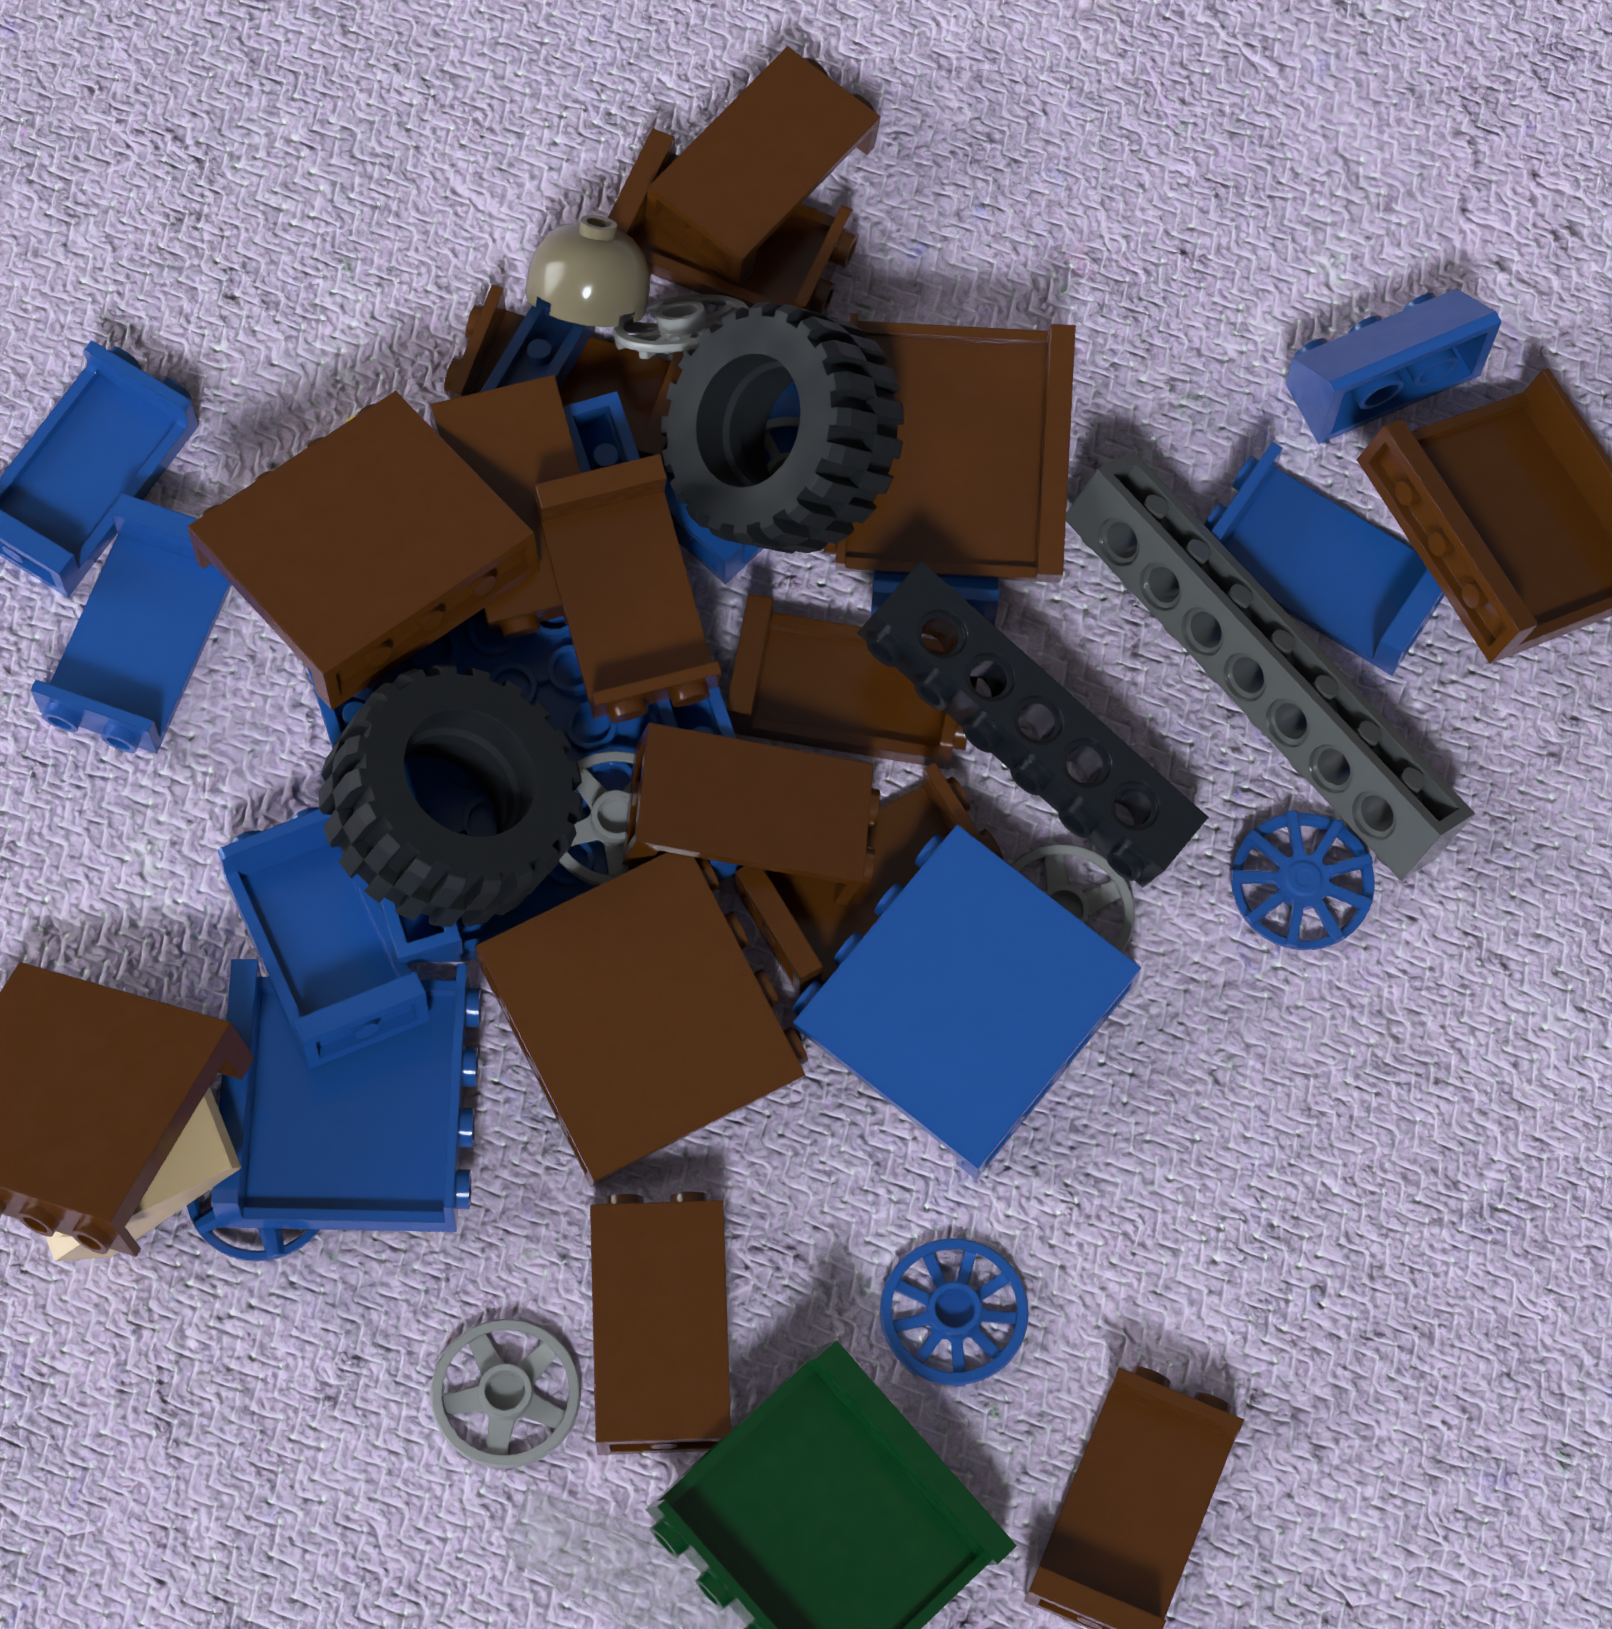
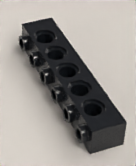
[857,561,1209,888]

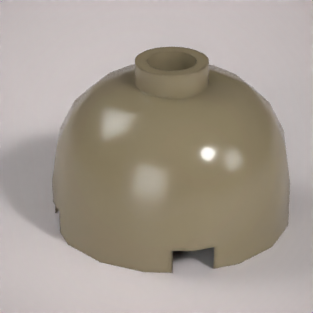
[525,215,650,327]

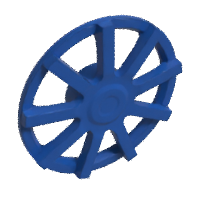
[1231,810,1375,950]
[880,1238,1029,1387]

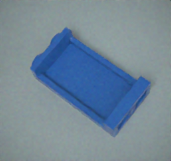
[0,340,199,598]
[218,807,430,1070]

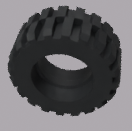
[661,302,904,554]
[319,665,583,927]

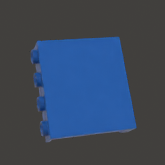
[792,825,1141,1180]
[211,959,481,1232]

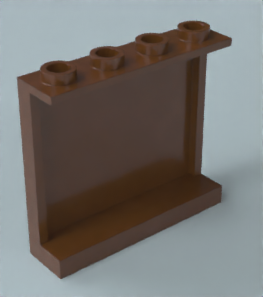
[824,313,1076,583]
[1356,368,1612,664]
[187,391,540,710]
[474,852,808,1187]
[0,962,255,1257]

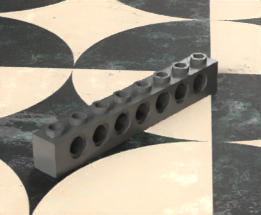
[1066,451,1475,881]

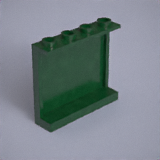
[645,1340,1017,1629]

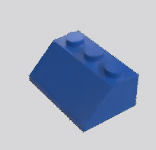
[1285,288,1502,444]

